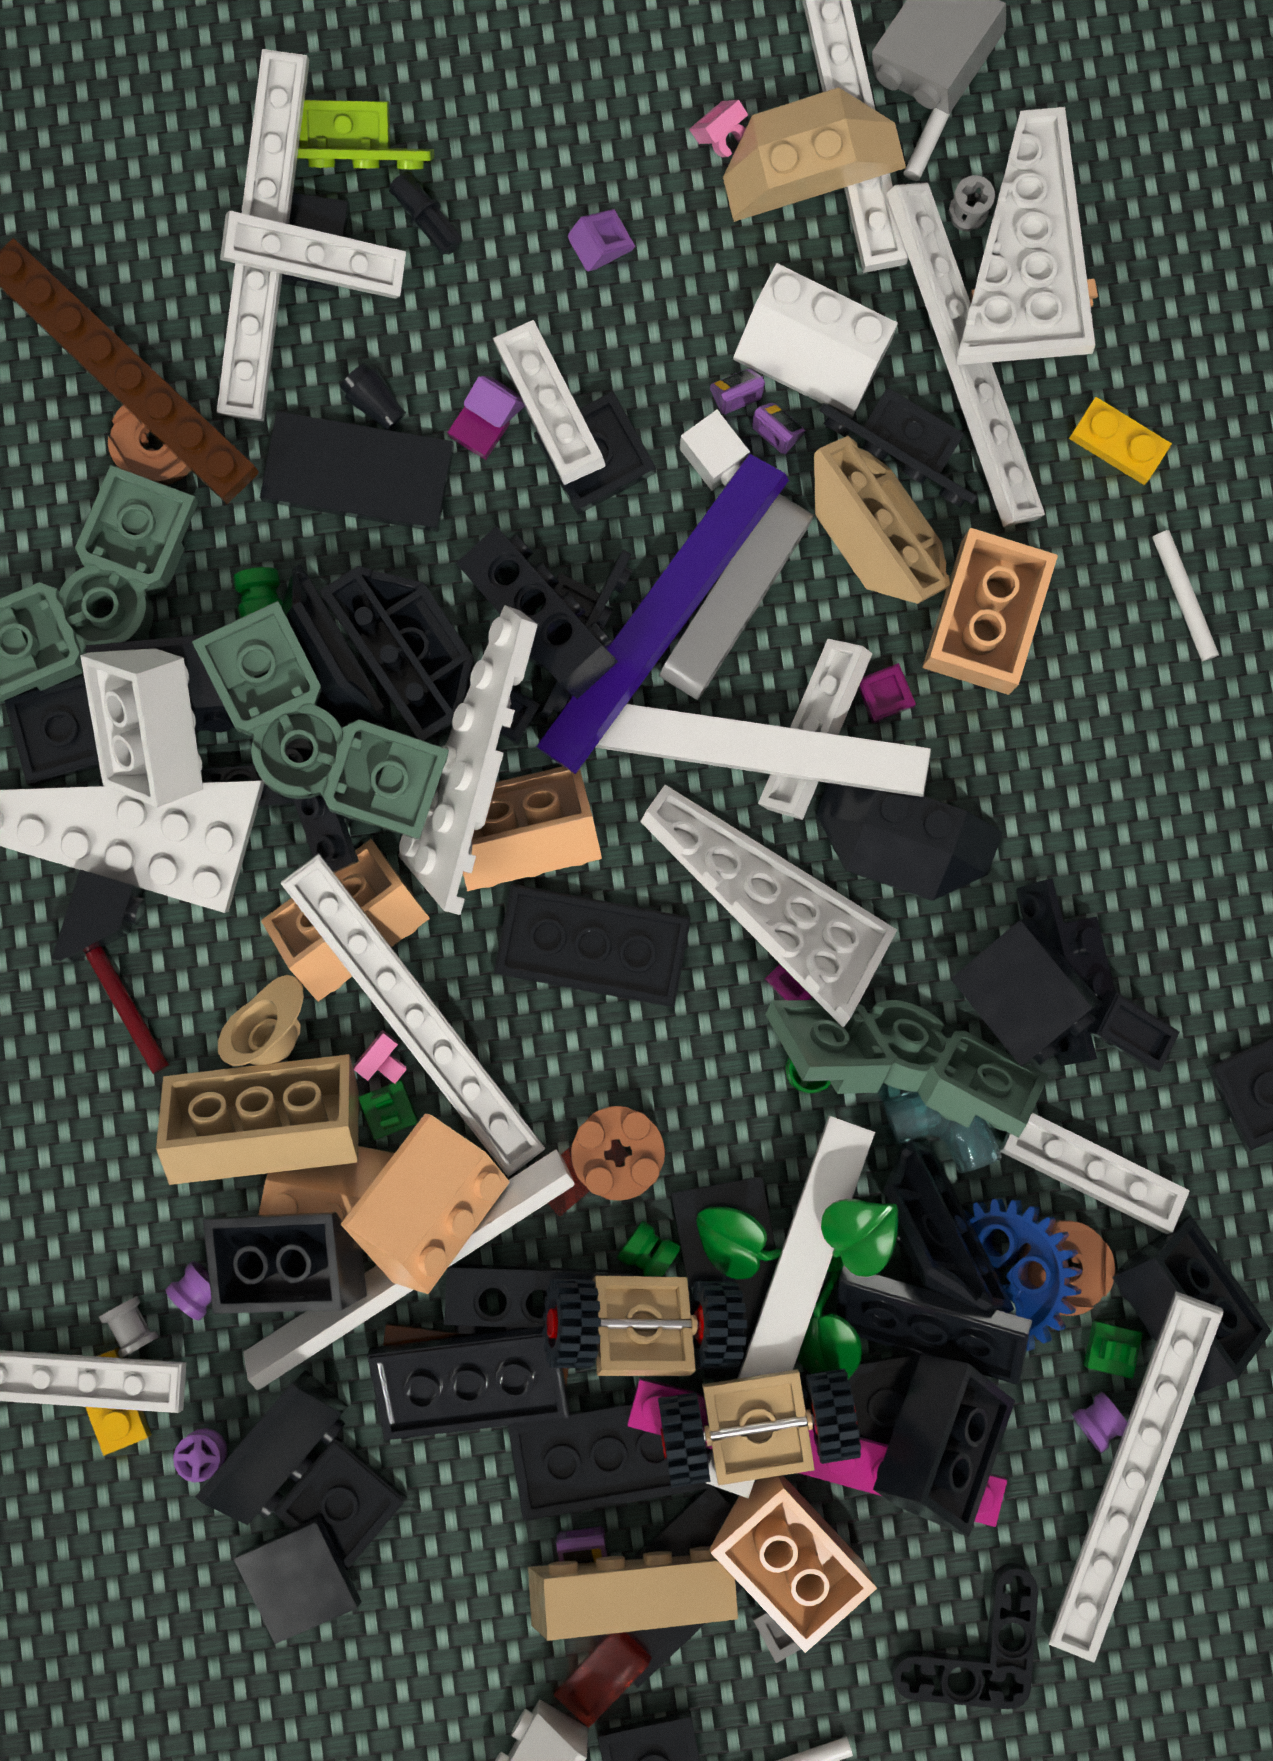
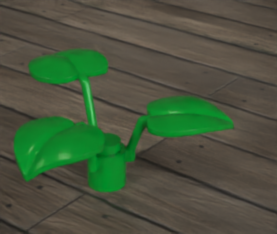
[696,1199,898,1381]

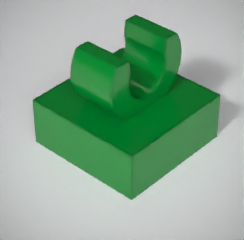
[358,1080,419,1140]
[1083,1320,1142,1379]

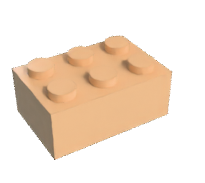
[922,528,1058,695]

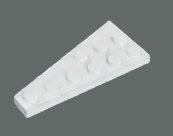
[956,107,1095,365]
[398,605,538,915]
[0,780,265,913]
[640,785,897,1028]

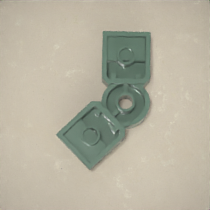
[0,465,198,702]
[192,601,449,840]
[765,1000,1049,1138]

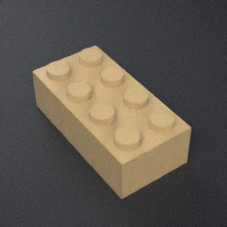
[156,1054,359,1185]

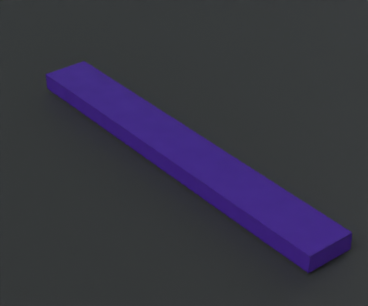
[536,454,789,774]

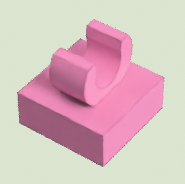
[689,100,748,157]
[353,1030,407,1084]

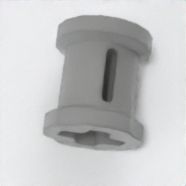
[948,175,995,232]
[99,1296,159,1358]

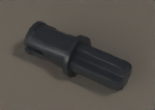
[389,172,462,255]

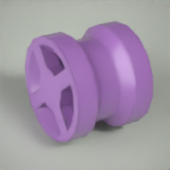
[165,1261,212,1321]
[1072,1392,1127,1453]
[173,1428,227,1483]

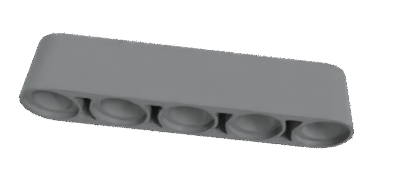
[659,494,814,700]

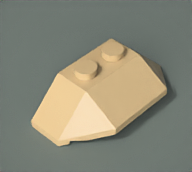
[723,87,906,222]
[814,436,951,604]

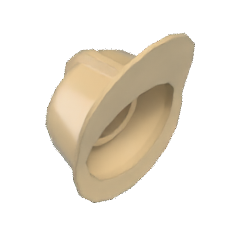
[218,975,304,1066]

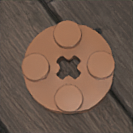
[108,406,191,486]
[571,1106,665,1200]
[1019,1220,1115,1316]

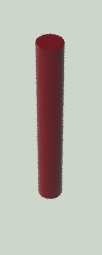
[85,946,169,1074]

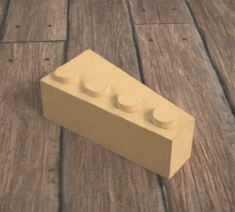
[528,1546,738,1641]

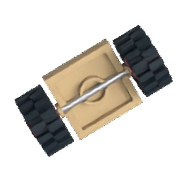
[543,1276,747,1376]
[658,1369,861,1488]

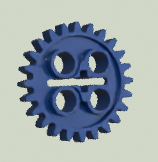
[964,1199,1082,1352]

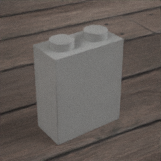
[872,0,1006,114]

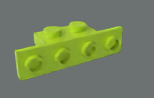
[297,100,434,169]

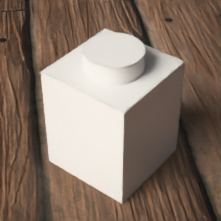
[680,409,750,491]

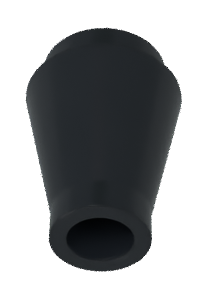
[339,363,406,430]

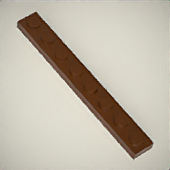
[0,238,259,504]

